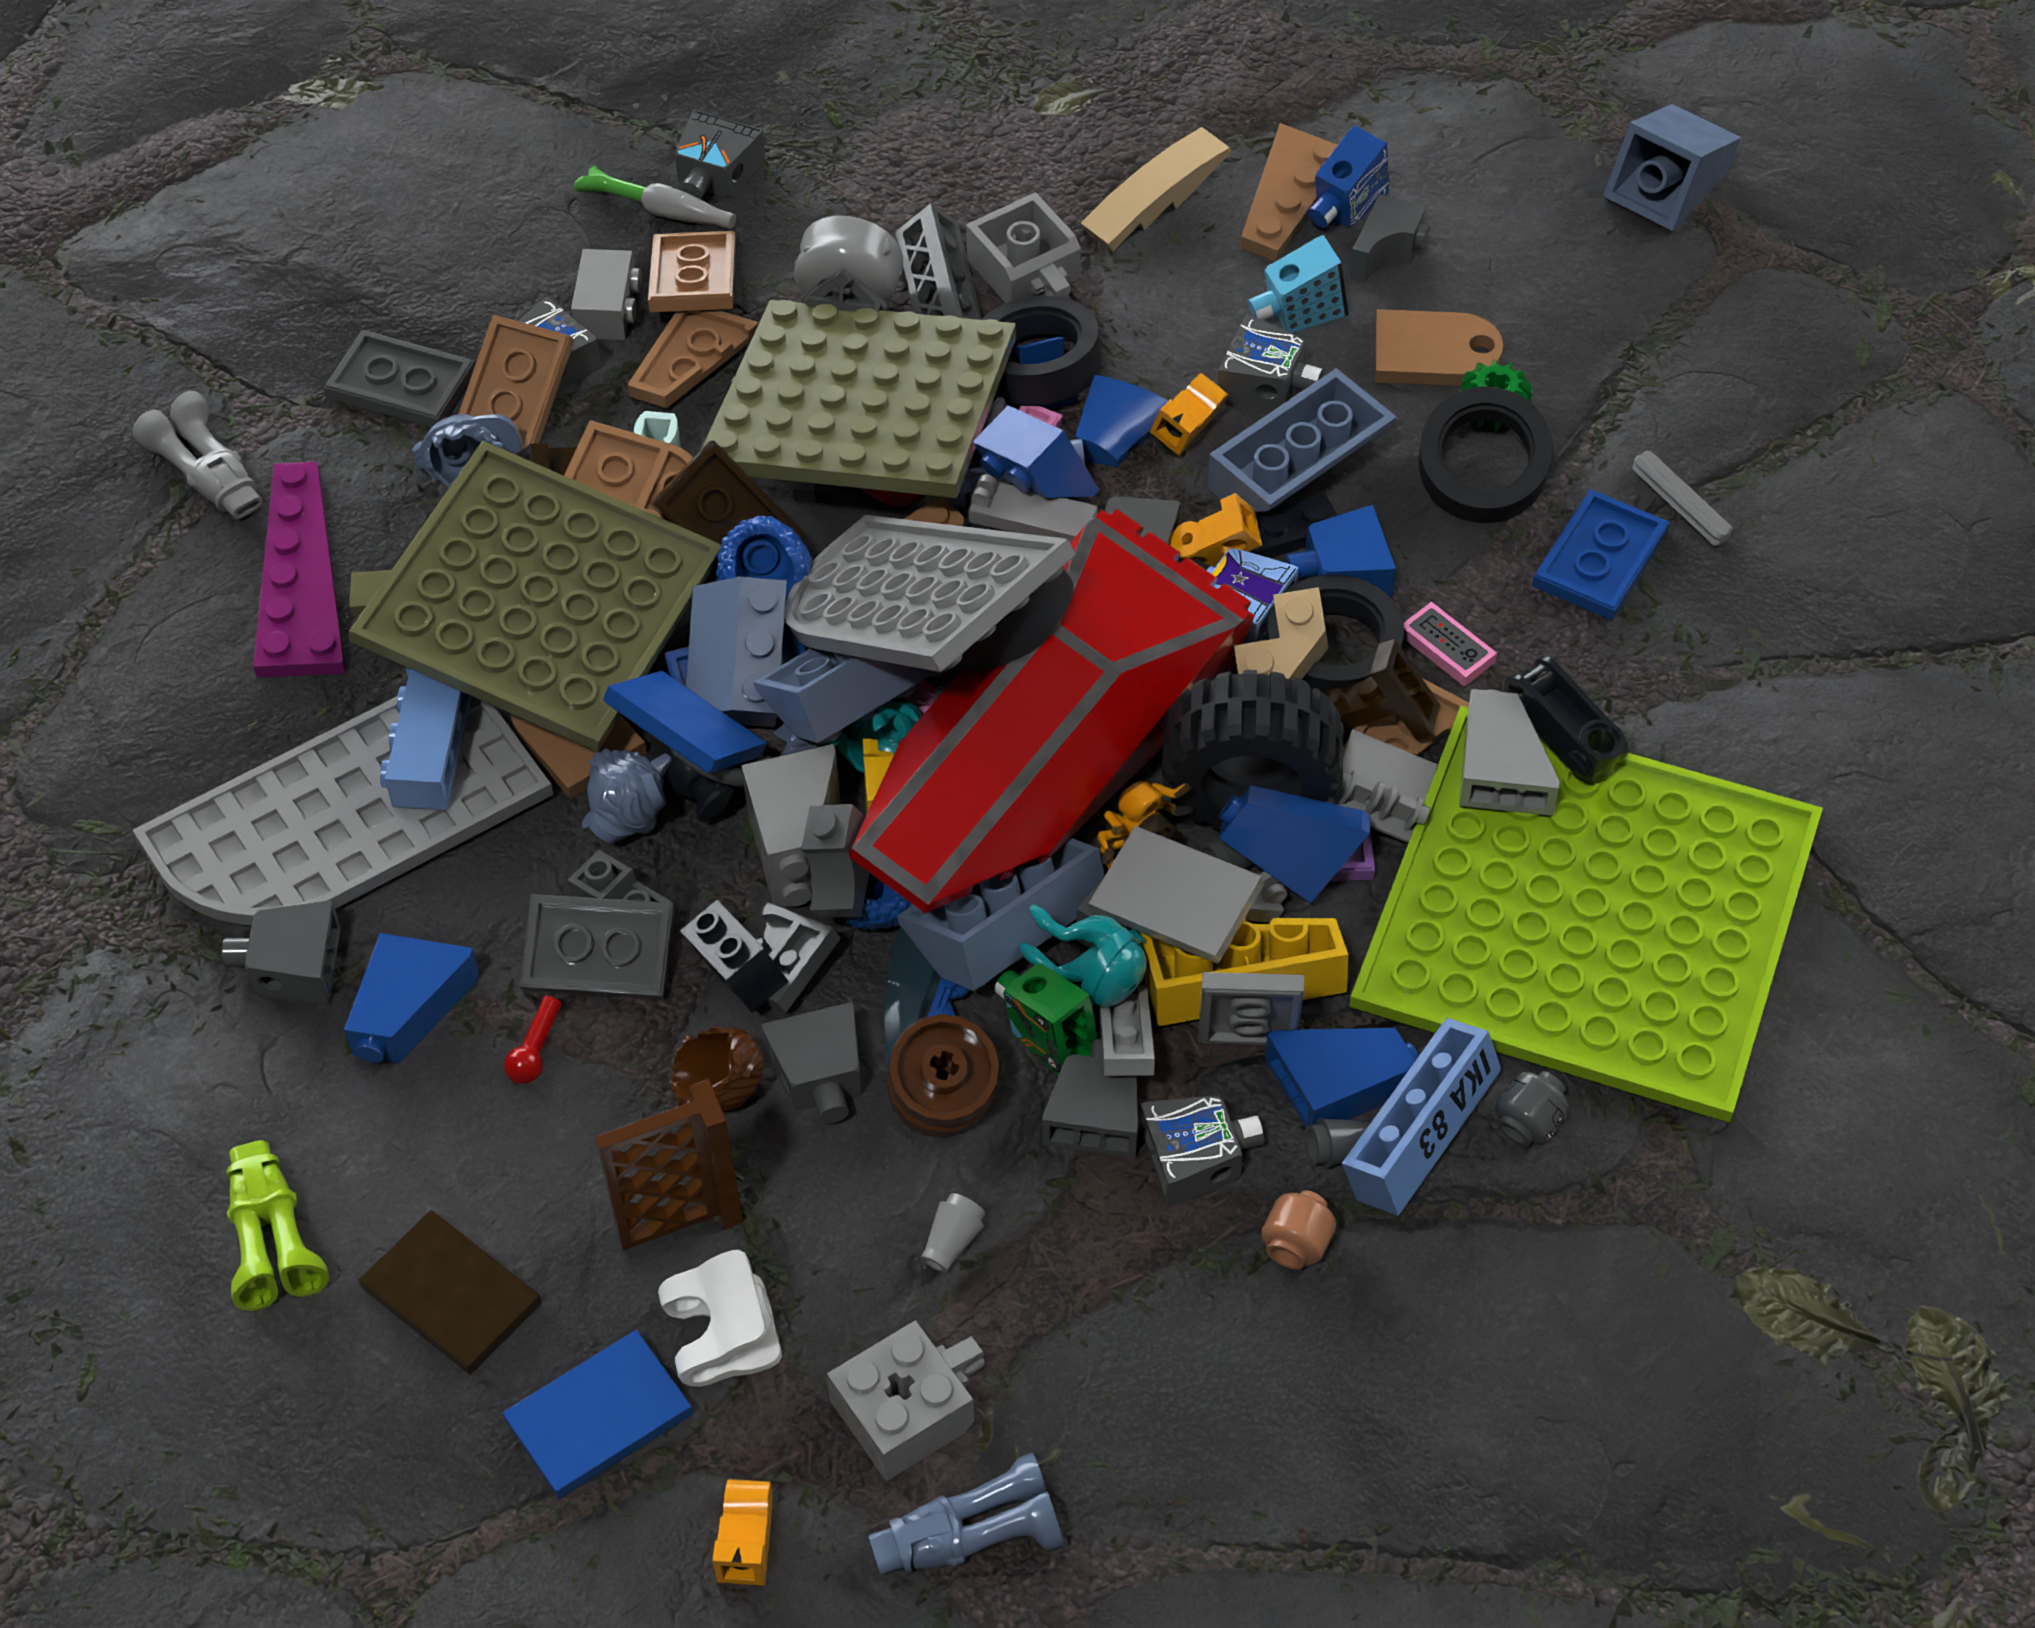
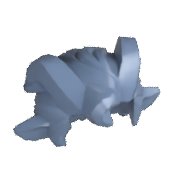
[582,749,672,843]

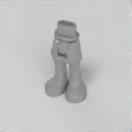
[132,390,263,519]

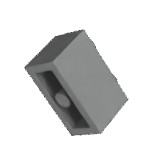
[571,249,642,340]

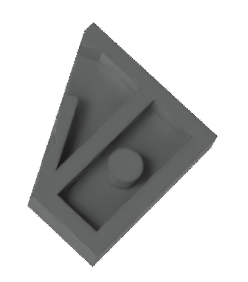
[756,903,841,1013]

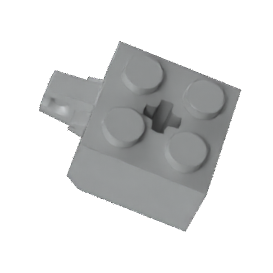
[966,192,1081,303]
[827,1320,984,1482]

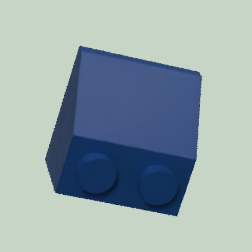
[973,405,1100,498]

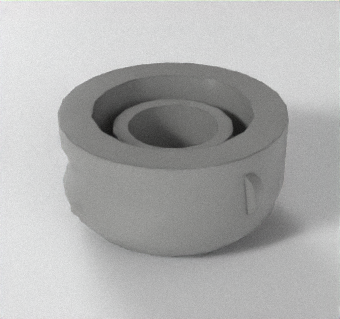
[794,216,903,304]

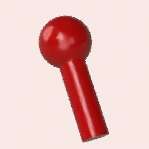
[504,995,562,1084]

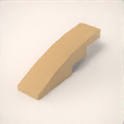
[1081,127,1232,252]

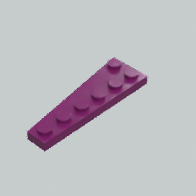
[253,461,346,678]

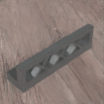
[896,203,982,320]

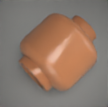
[1261,1190,1336,1270]

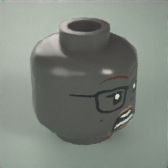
[1495,1071,1570,1147]

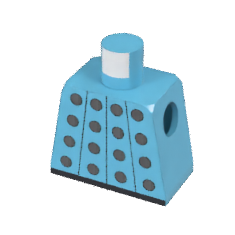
[1247,235,1349,333]

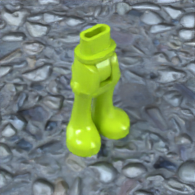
[226,1140,329,1311]

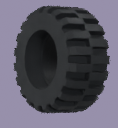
[1162,670,1343,830]

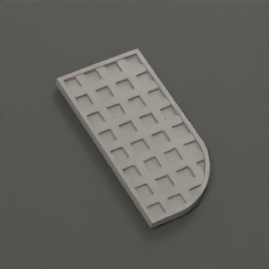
[132,696,554,926]

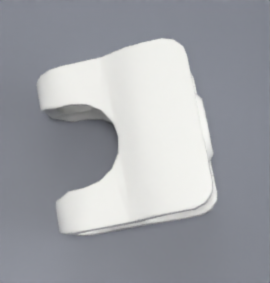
[658,1250,782,1387]

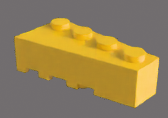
[1136,918,1348,1026]

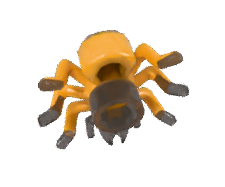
[1098,780,1193,870]

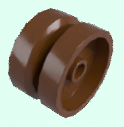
[887,1014,999,1138]

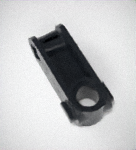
[1504,656,1628,783]

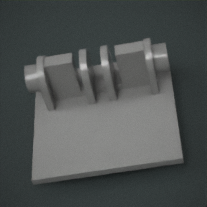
[1332,729,1438,843]

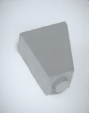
[1459,689,1559,816]

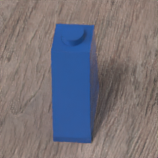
[1218,785,1371,903]
[344,933,479,1063]
[1265,1028,1419,1127]

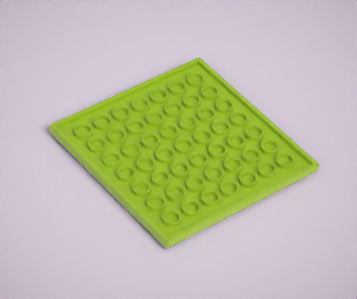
[1349,705,1823,1123]

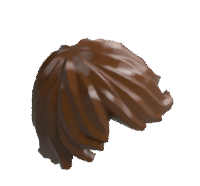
[670,1026,765,1110]

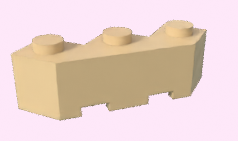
[1234,587,1328,680]

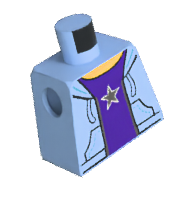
[1193,548,1298,644]

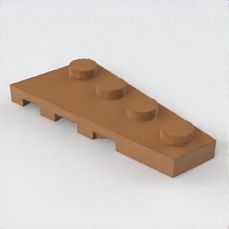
[1241,123,1338,262]

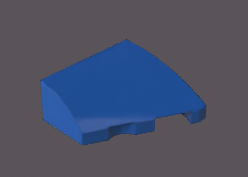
[1075,375,1168,467]

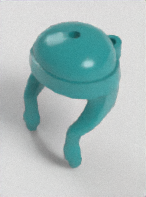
[822,698,923,773]
[1019,904,1147,1008]

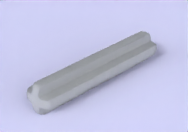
[1632,450,1733,547]

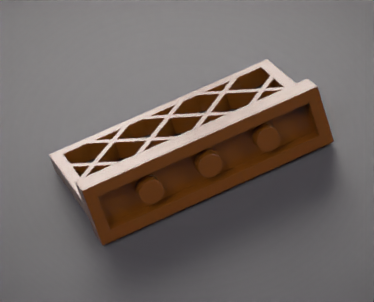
[595,1079,743,1251]

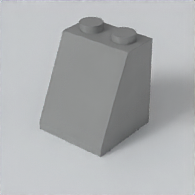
[741,744,841,907]

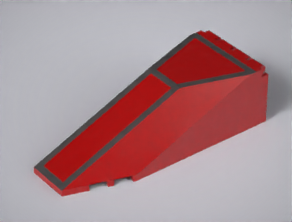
[849,509,1255,913]

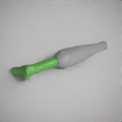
[574,165,736,229]

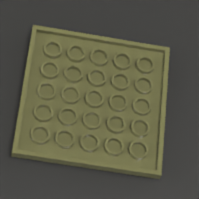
[702,300,1017,498]
[349,441,722,752]

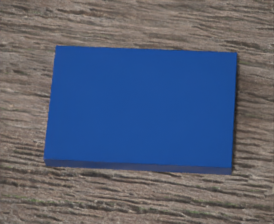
[1532,489,1670,621]
[603,671,767,774]
[502,1330,693,1499]

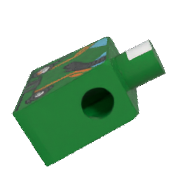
[995,964,1098,1077]

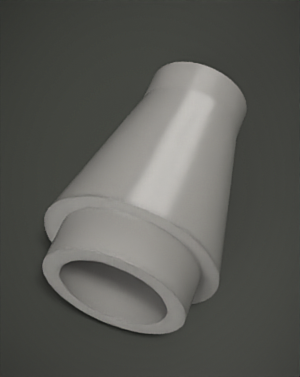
[920,1193,985,1273]

